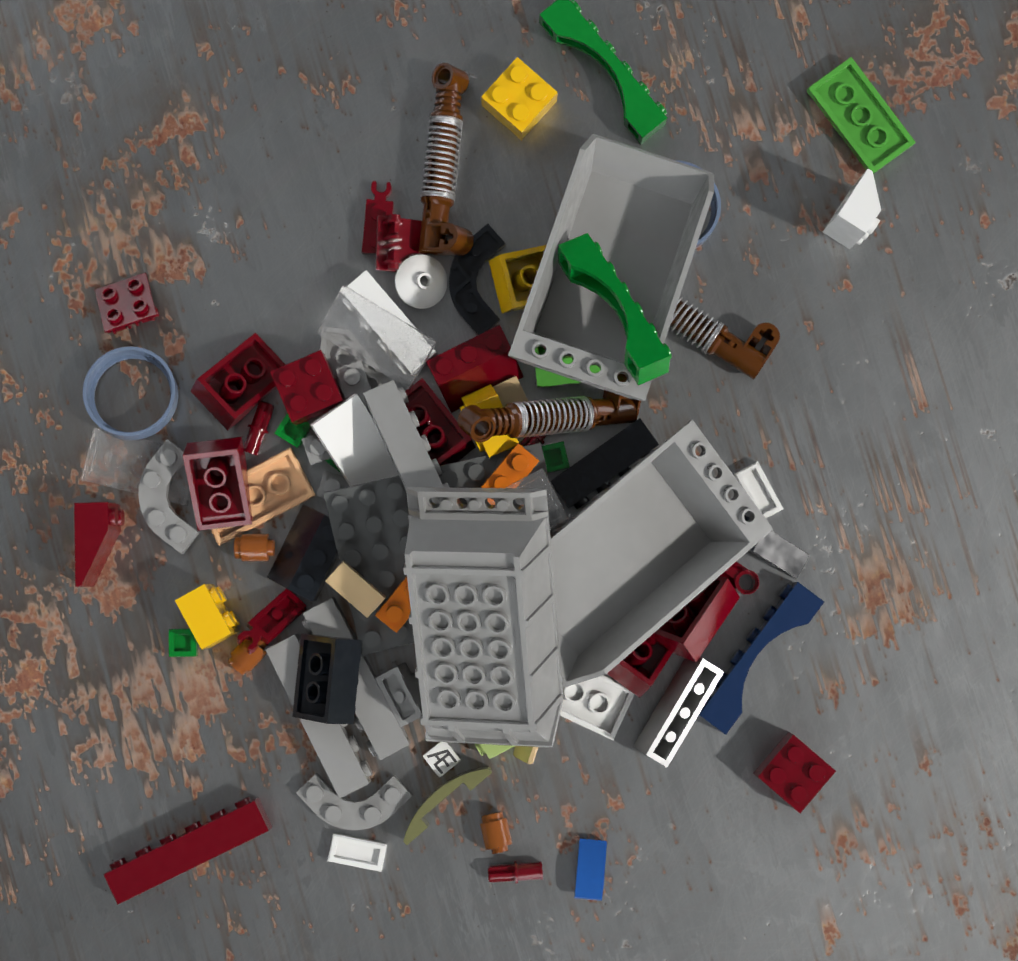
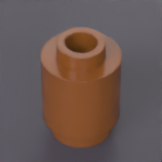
[234,534,275,561]
[228,640,268,675]
[480,811,513,854]

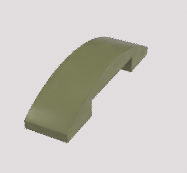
[403,766,492,845]

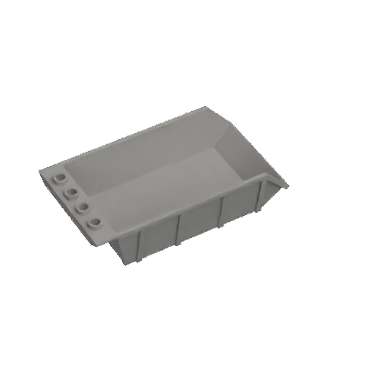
[508,134,714,401]
[550,420,773,687]
[403,487,563,748]

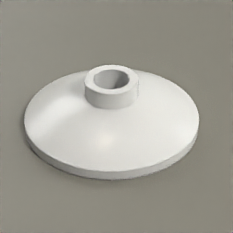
[395,254,447,309]

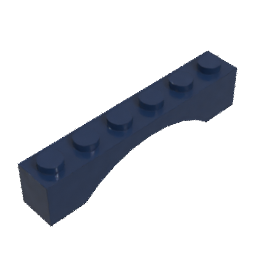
[699,582,824,735]

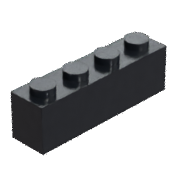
[550,418,659,509]

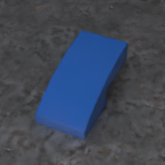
[574,839,607,901]

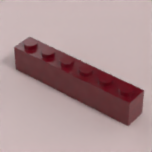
[103,796,272,905]

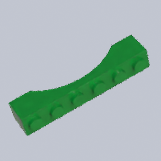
[539,0,668,145]
[558,233,672,385]

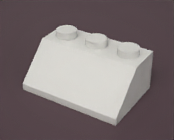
[823,169,881,249]

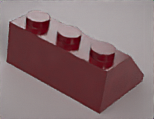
[426,325,524,413]
[651,576,740,662]

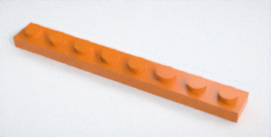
[375,443,539,633]

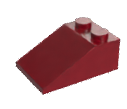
[191,332,286,431]
[405,378,476,466]
[182,437,252,531]
[74,502,125,587]
[607,636,673,698]

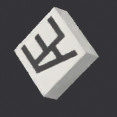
[423,742,461,778]

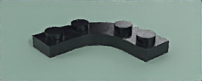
[449,223,506,336]

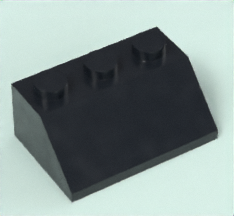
[267,504,338,601]
[292,634,362,724]

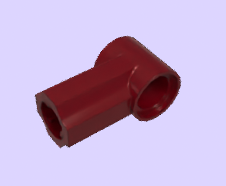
[720,561,759,594]

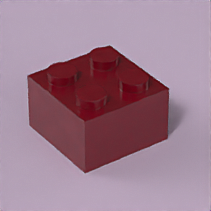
[270,350,344,425]
[753,732,836,813]

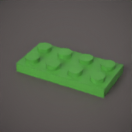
[807,57,916,174]

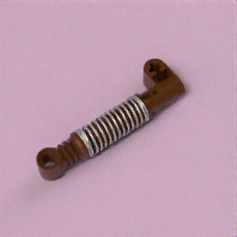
[418,63,474,256]
[670,297,780,380]
[457,374,641,443]

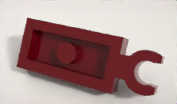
[362,181,394,255]
[237,589,307,654]

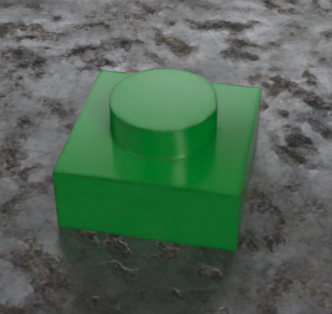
[274,413,312,449]
[542,441,570,473]
[169,629,198,657]

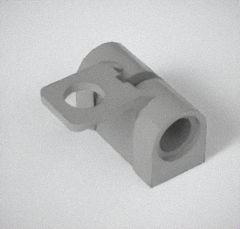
[375,662,422,727]

